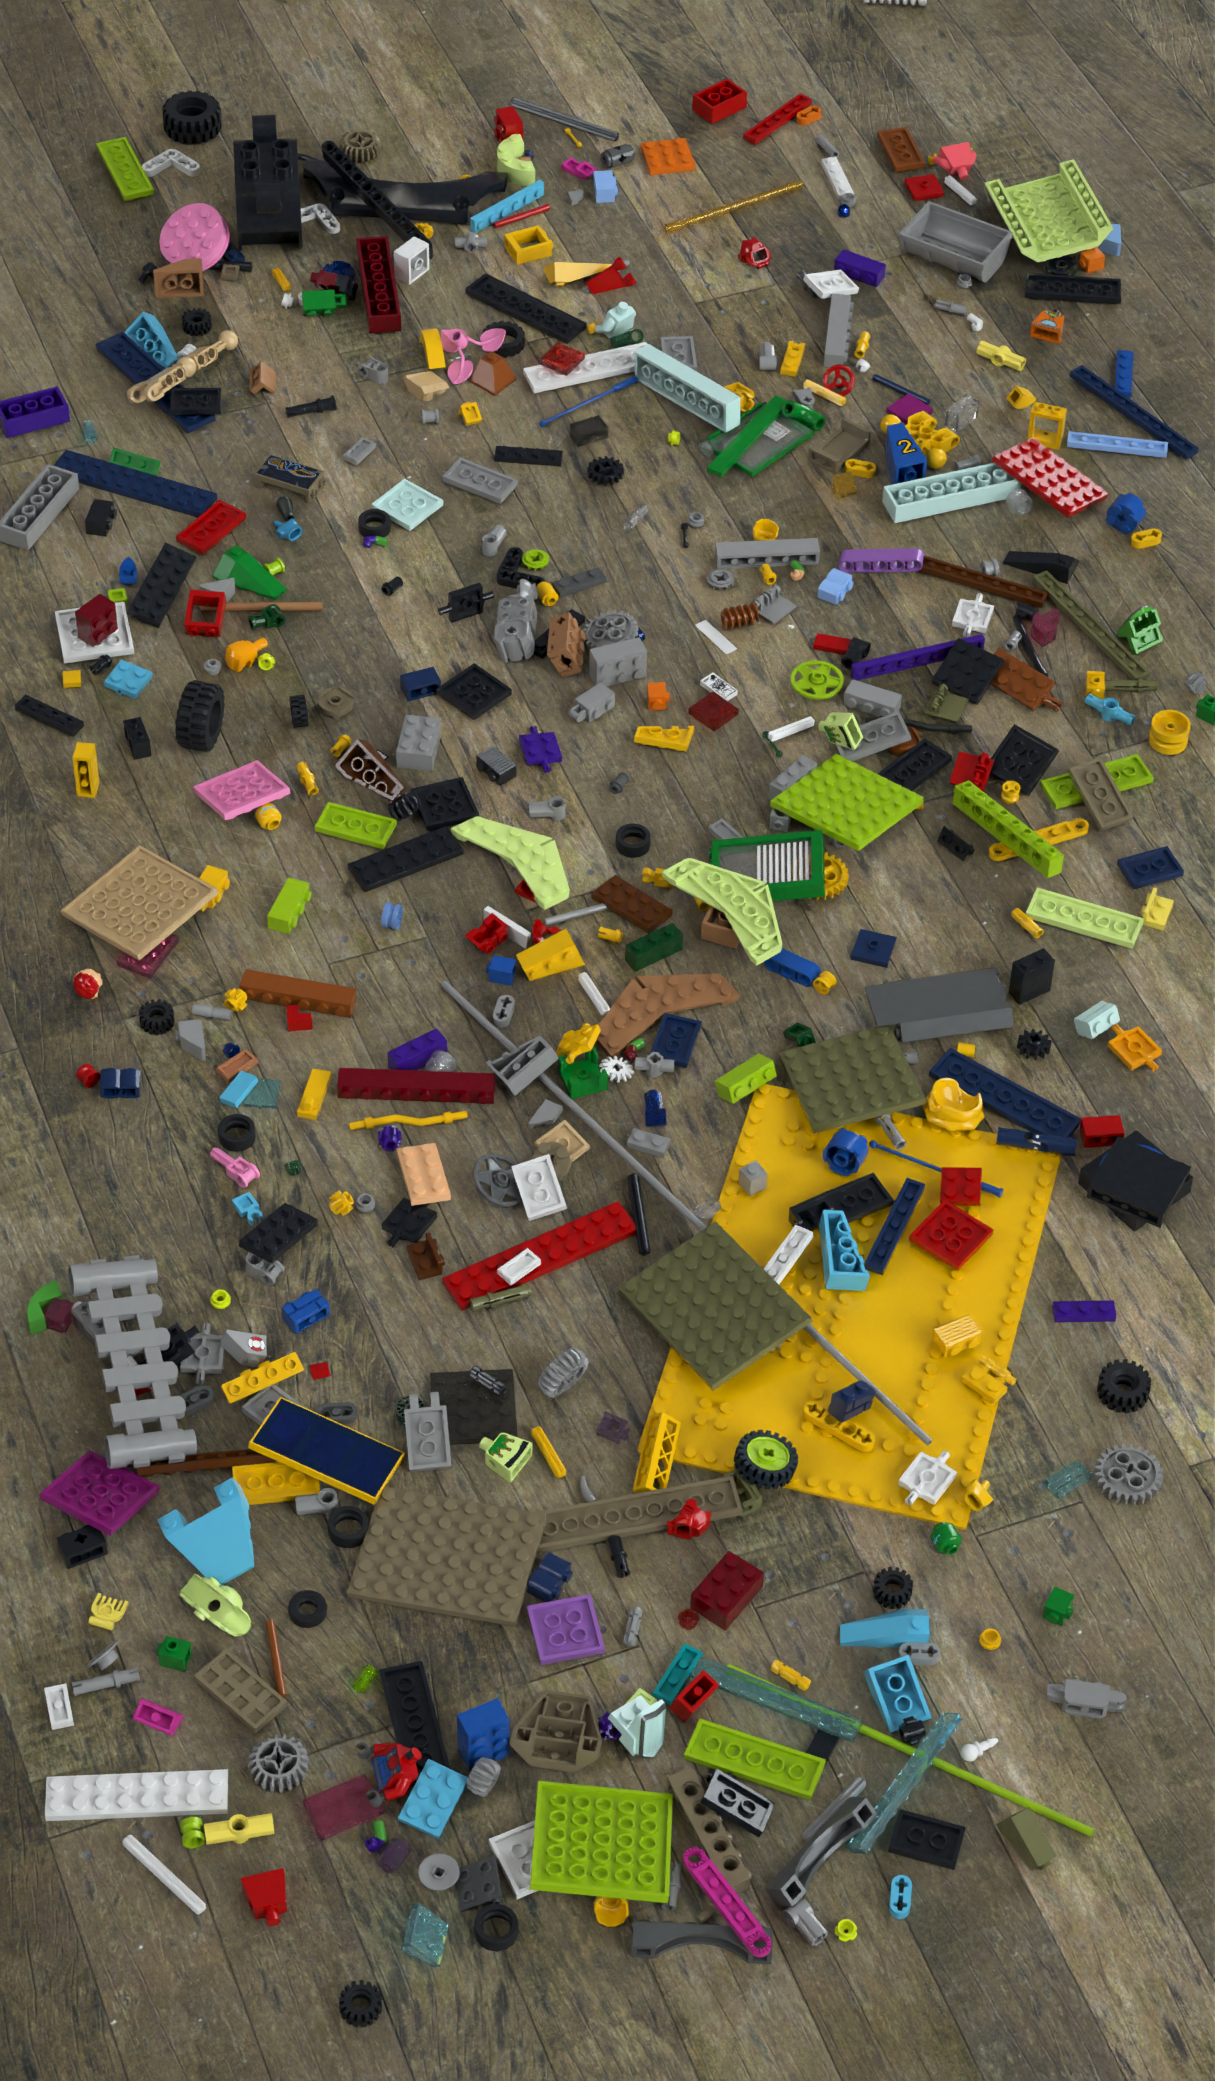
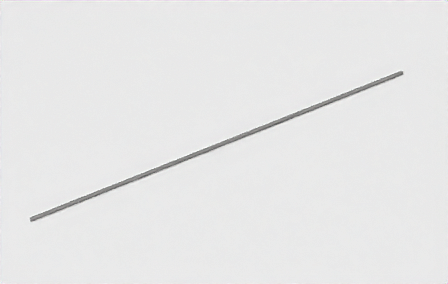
[441,981,933,1446]

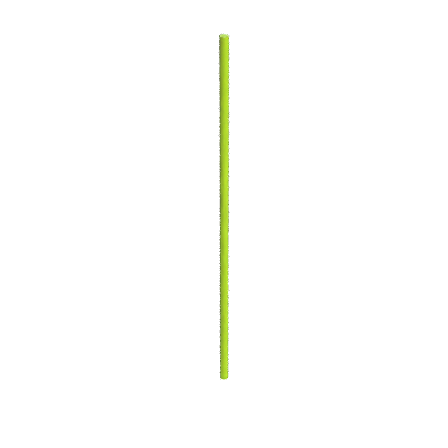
[725,1664,1094,1837]

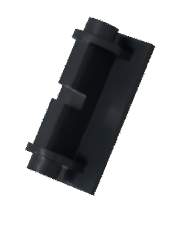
[937,826,975,861]

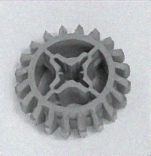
[538,1347,589,1398]
[248,1734,309,1793]

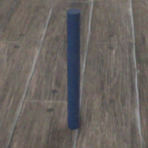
[872,374,930,405]

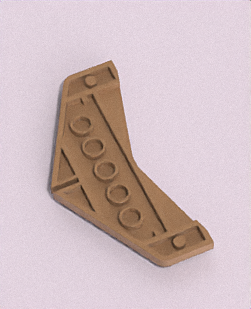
[596,973,740,1059]

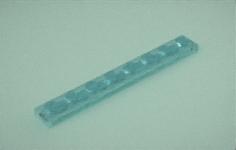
[691,1656,862,1743]
[846,1712,962,1854]

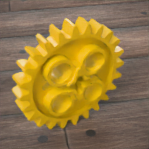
[791,852,849,900]

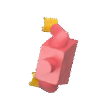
[928,142,977,180]

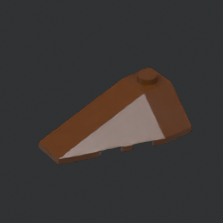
[335,739,406,800]

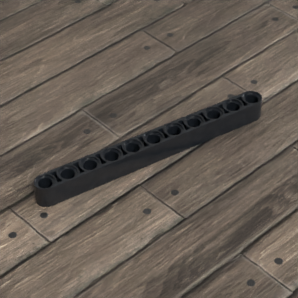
[321,141,434,260]

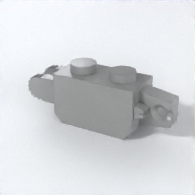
[1046,1679,1127,1719]

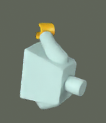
[586,302,636,340]

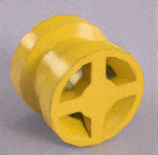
[1001,781,1020,804]
[813,971,837,995]

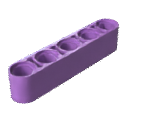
[839,548,924,573]

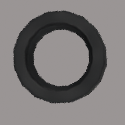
[358,509,391,538]
[616,823,651,858]
[218,1114,256,1152]
[328,1506,368,1548]
[474,1904,518,1952]

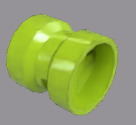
[180,1817,205,1849]

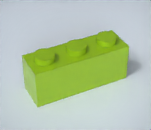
[267,877,312,934]
[715,1053,777,1104]

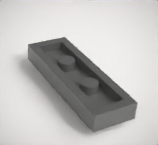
[552,567,606,598]

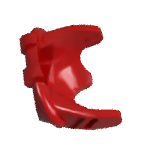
[738,237,771,269]
[531,919,561,944]
[667,1499,712,1539]

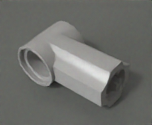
[759,342,777,370]
[482,524,506,557]
[529,796,566,821]
[295,1488,339,1516]
[783,1898,828,1946]

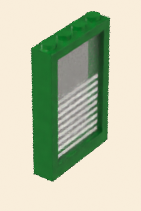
[709,830,825,901]

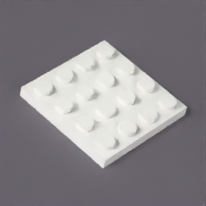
[55,602,134,663]

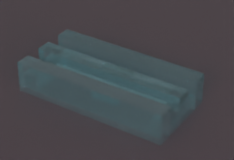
[1045,1460,1092,1498]

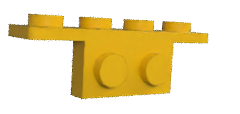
[221,1352,304,1404]

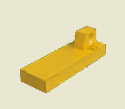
[297,1068,332,1120]

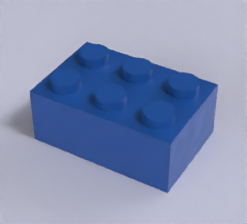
[457,1698,510,1771]

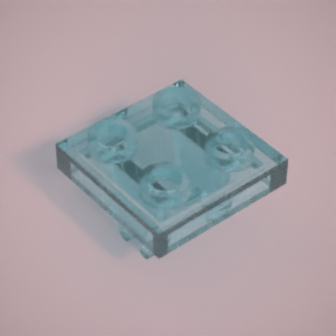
[401,1903,449,1968]

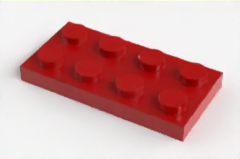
[176,500,246,555]

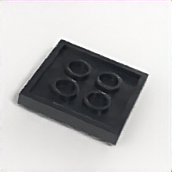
[931,638,1004,705]
[436,663,512,720]
[990,724,1059,796]
[410,777,479,831]

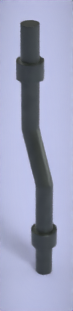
[864,716,972,734]

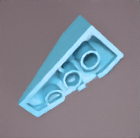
[840,1608,930,1648]

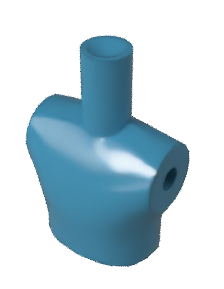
[274,518,302,541]

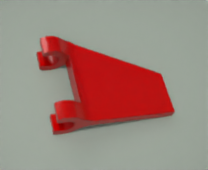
[586,257,637,294]

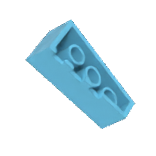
[819,1210,870,1291]

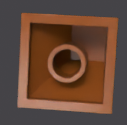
[470,352,516,396]

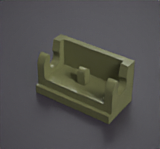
[723,1468,762,1517]

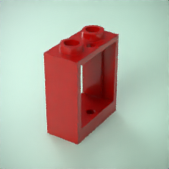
[184,589,226,637]

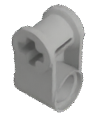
[358,357,389,385]
[792,388,815,410]
[246,1252,285,1287]

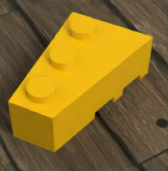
[516,929,585,981]

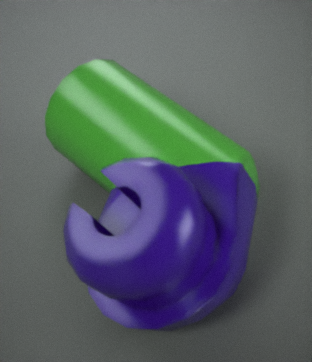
[362,536,388,548]
[365,1821,387,1852]

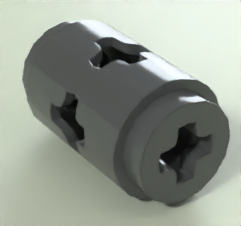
[600,144,635,168]

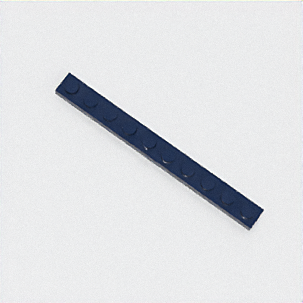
[1070,365,1199,460]

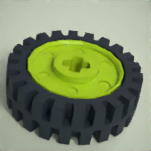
[734,1430,798,1489]

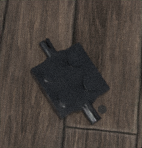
[438,583,494,623]
[381,1198,437,1247]
[138,1323,200,1365]

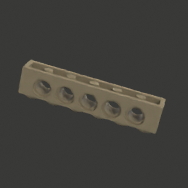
[667,1767,752,1894]

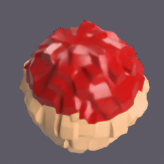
[73,969,102,999]

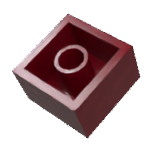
[75,594,118,647]

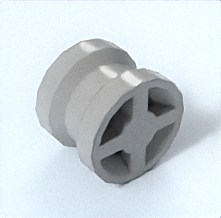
[980,559,999,576]

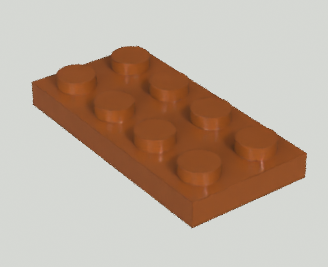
[877,127,925,172]

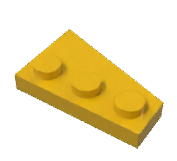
[634,726,694,752]

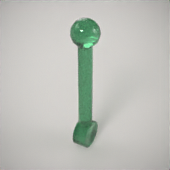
[762,731,783,757]

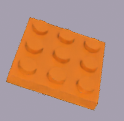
[640,138,696,175]

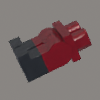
[310,270,358,301]

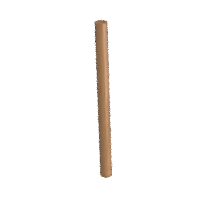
[200,602,323,612]

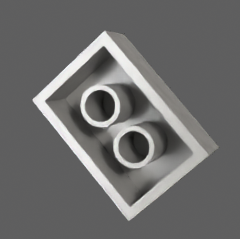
[589,637,647,686]
[396,715,441,771]

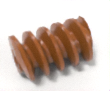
[721,603,759,630]

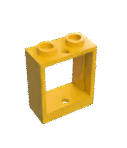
[504,225,553,265]
[1027,402,1067,450]

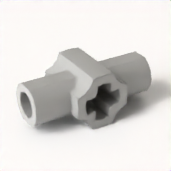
[455,232,488,253]
[635,1052,675,1078]

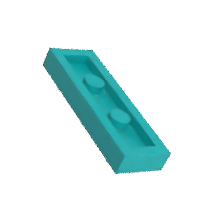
[652,1643,703,1705]

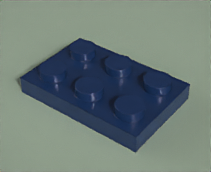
[1117,846,1184,890]
[650,1013,702,1068]

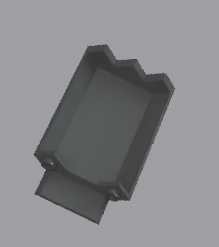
[865,967,1014,1042]

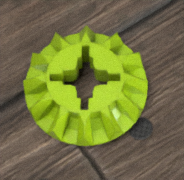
[522,549,549,571]

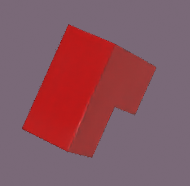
[286,1005,312,1032]

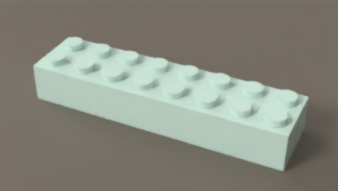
[634,344,740,433]
[882,463,1021,523]

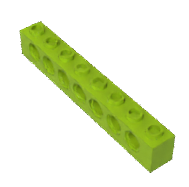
[952,780,1064,879]

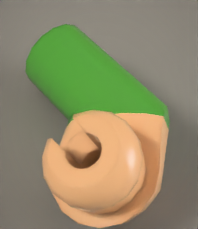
[790,560,805,581]

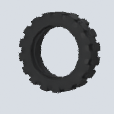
[482,321,525,358]

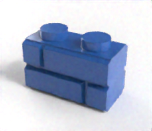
[281,1289,330,1334]

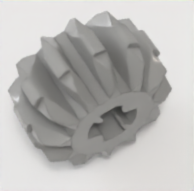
[466,1757,501,1797]

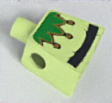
[818,712,863,750]
[479,1433,532,1483]

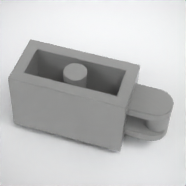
[569,682,615,723]

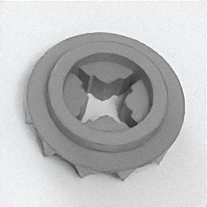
[707,569,734,590]

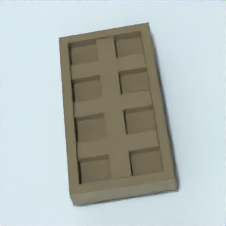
[194,1648,288,1734]

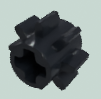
[899,1716,926,1746]

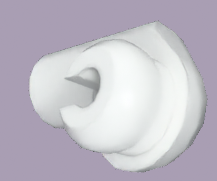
[967,313,983,332]

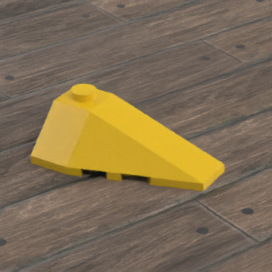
[544,262,612,287]

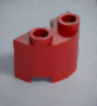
[465,913,508,954]

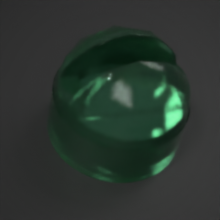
[284,1160,301,1176]

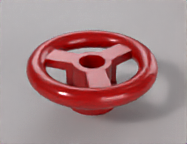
[822,364,855,396]

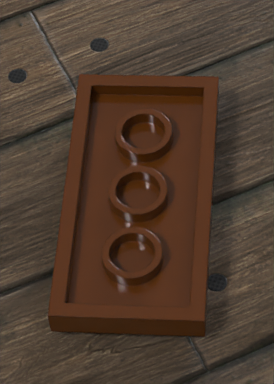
[591,875,673,934]

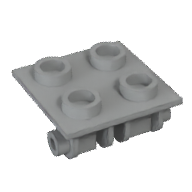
[753,585,797,624]

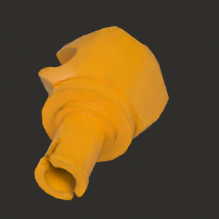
[225,637,268,672]

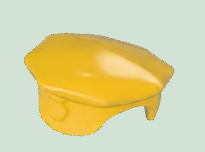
[922,1078,985,1131]

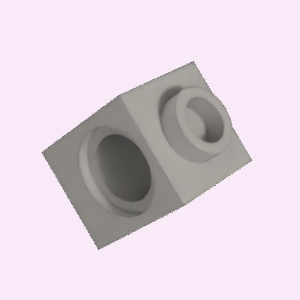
[769,808,792,832]

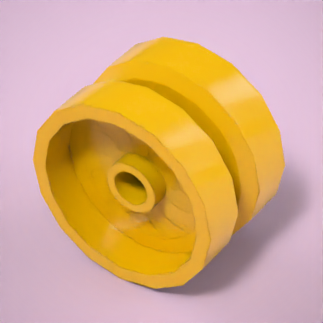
[1148,710,1191,755]

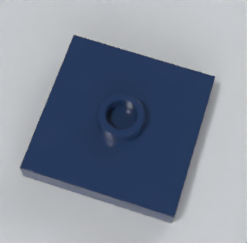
[851,929,897,968]

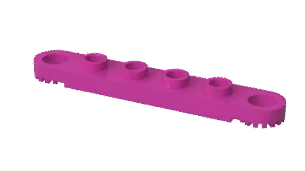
[683,1847,772,1957]

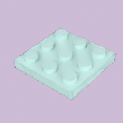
[371,479,443,531]

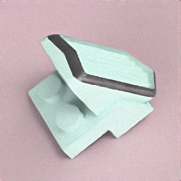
[608,1695,666,1758]

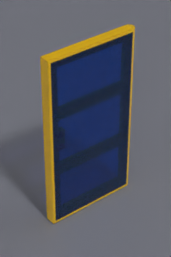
[248,1397,406,1505]

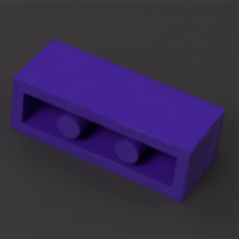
[834,249,886,287]
[387,1028,447,1071]

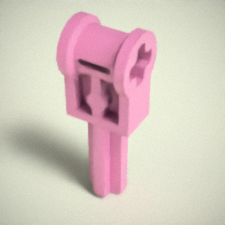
[210,1147,260,1188]

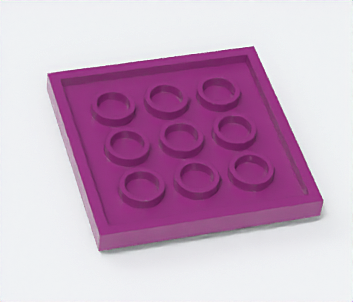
[40,1450,160,1536]

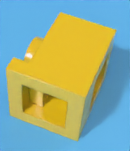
[1085,671,1105,699]

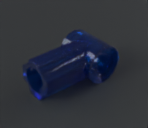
[644,1090,667,1127]

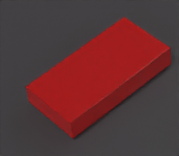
[813,633,851,655]

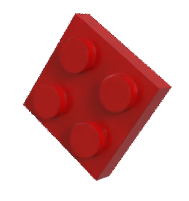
[940,1167,982,1206]

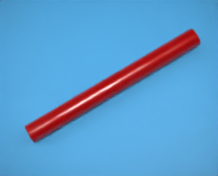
[493,204,550,229]

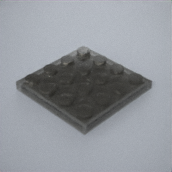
[430,1369,518,1445]

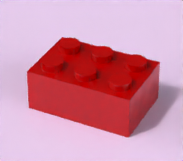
[692,78,747,124]

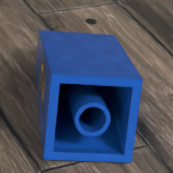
[885,422,927,485]

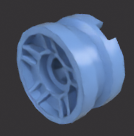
[381,902,403,930]

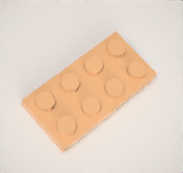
[397,1143,451,1206]

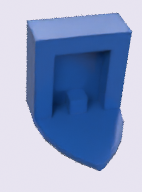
[119,557,137,585]

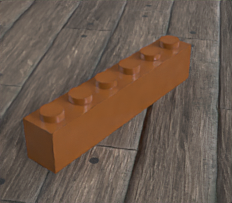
[239,969,357,1018]

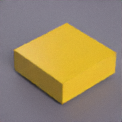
[63,670,81,688]

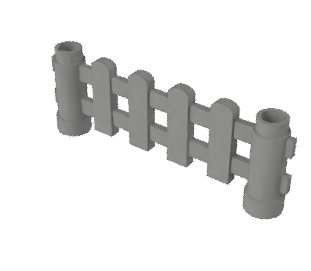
[68,1255,197,1469]

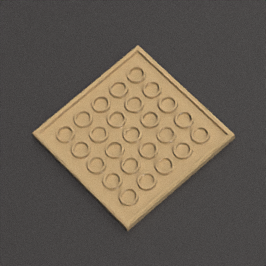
[60,845,218,960]

